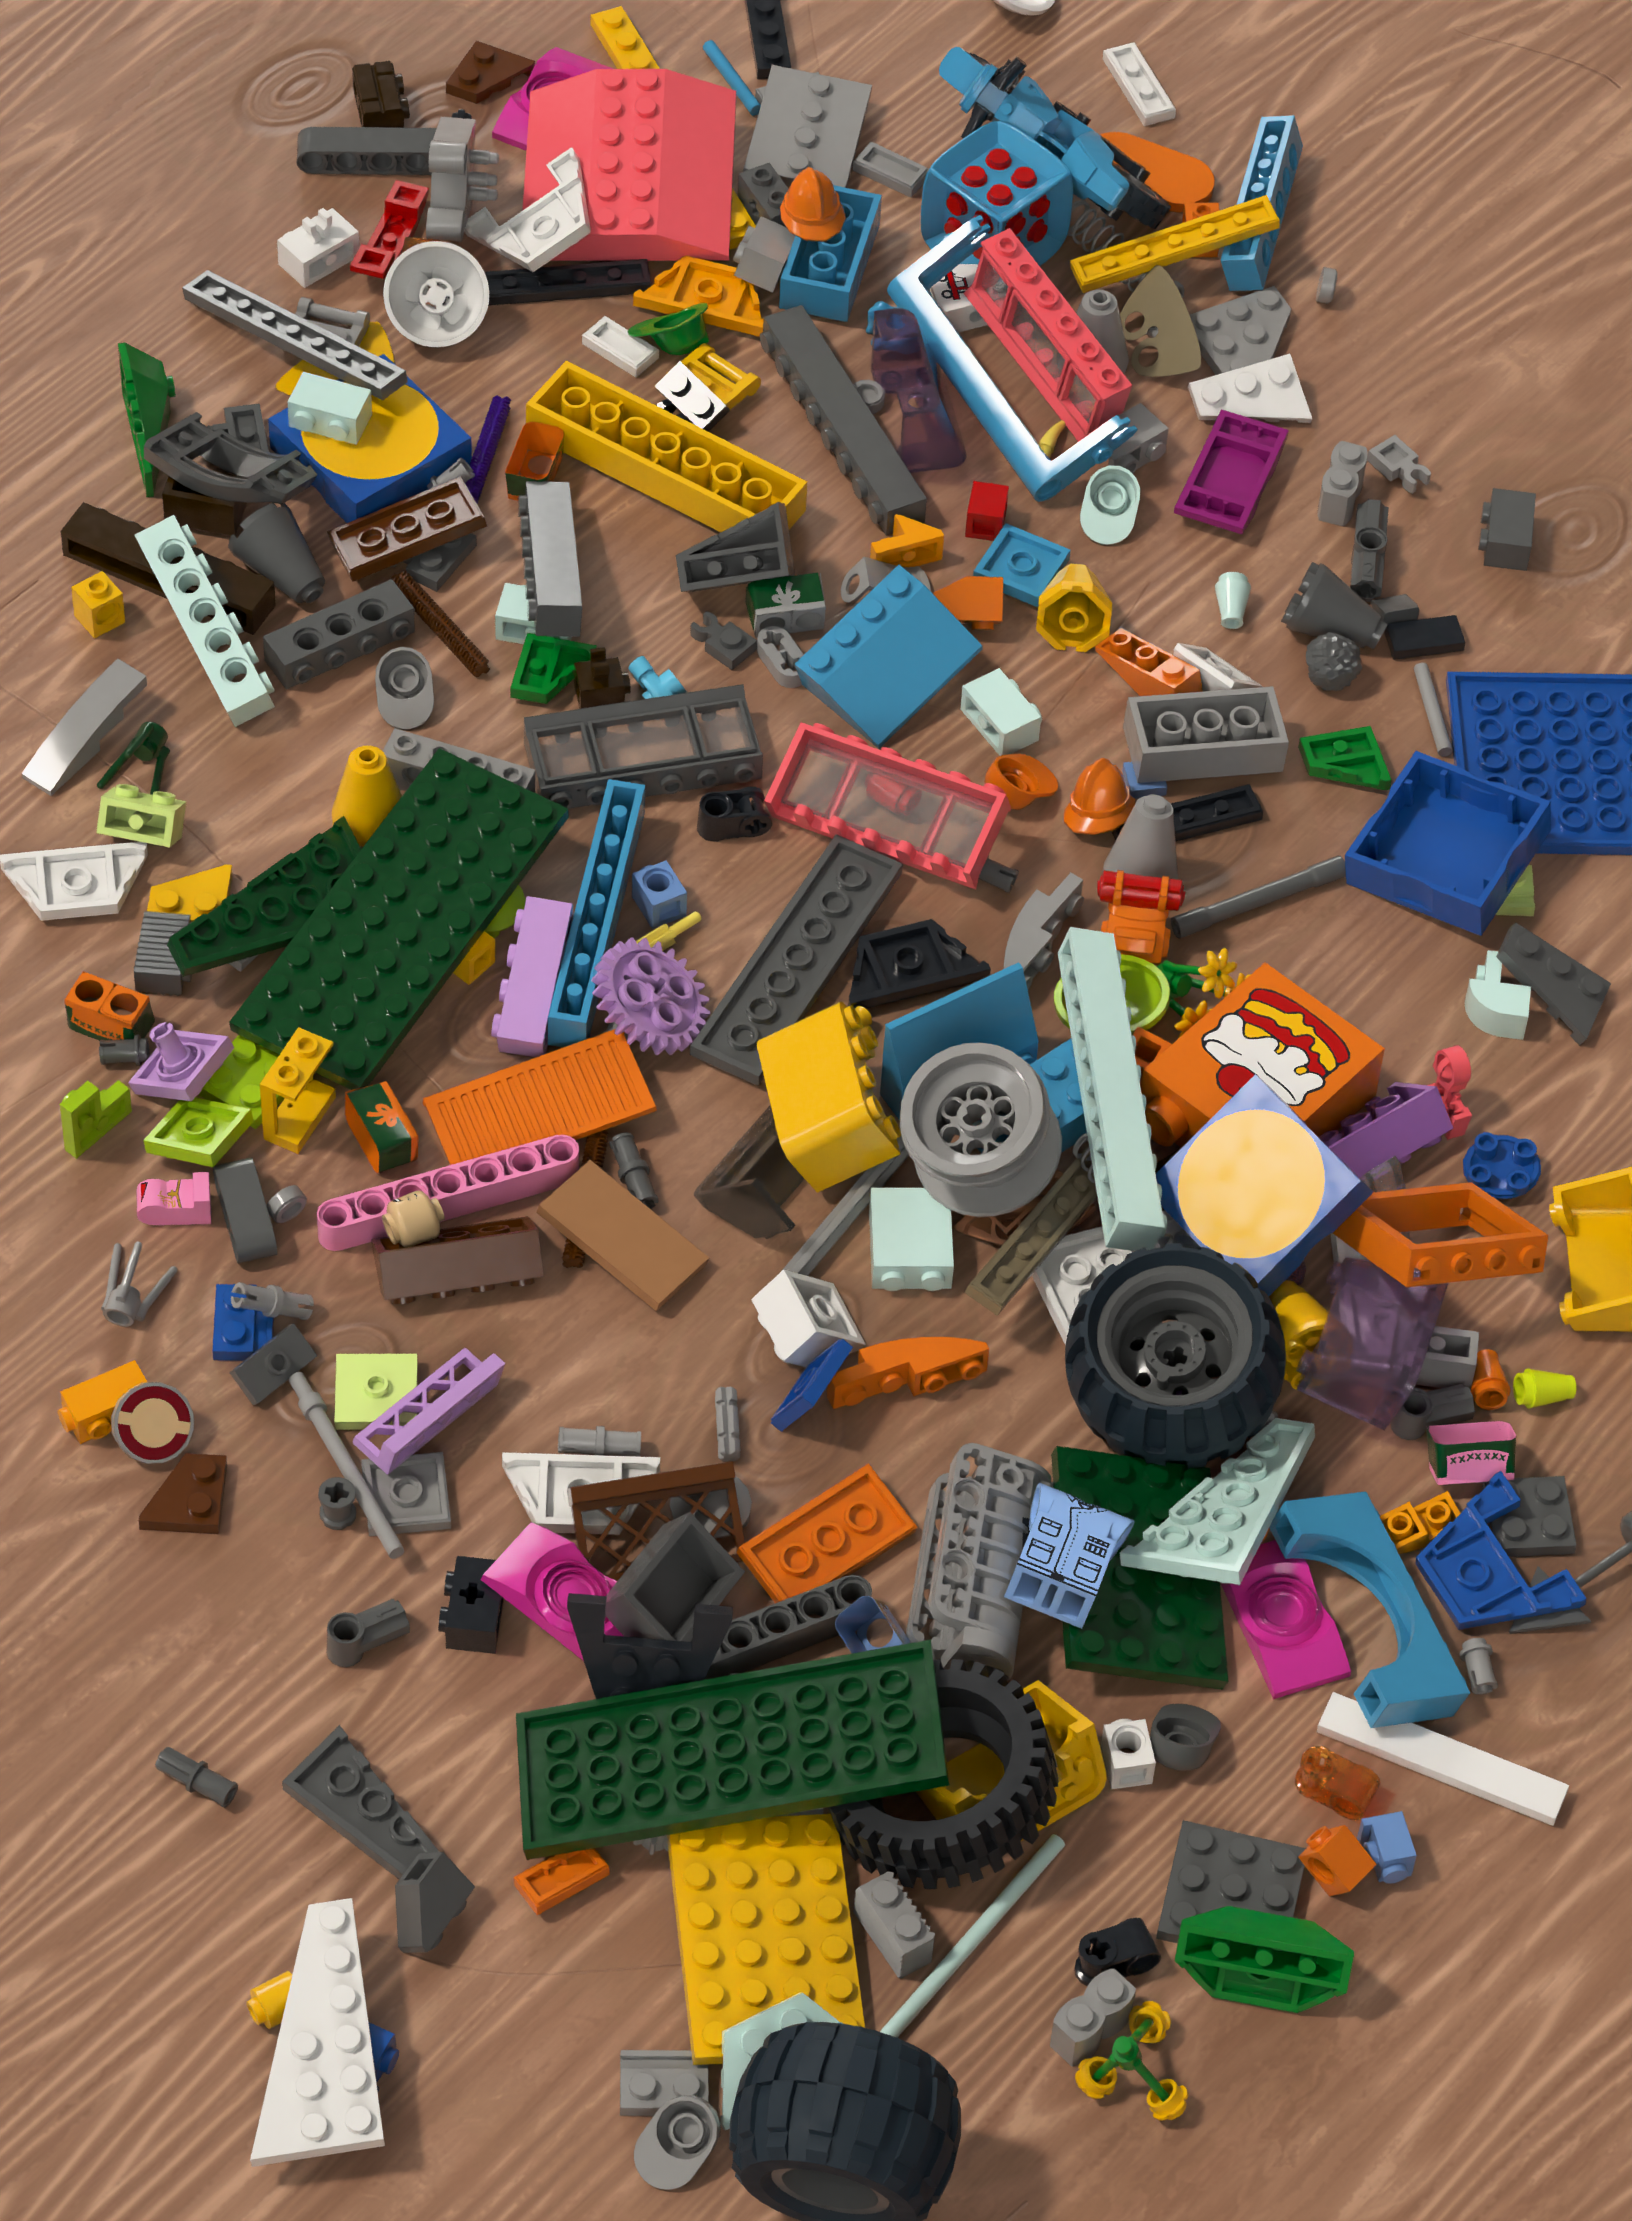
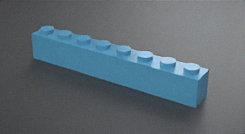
[548,779,645,1047]

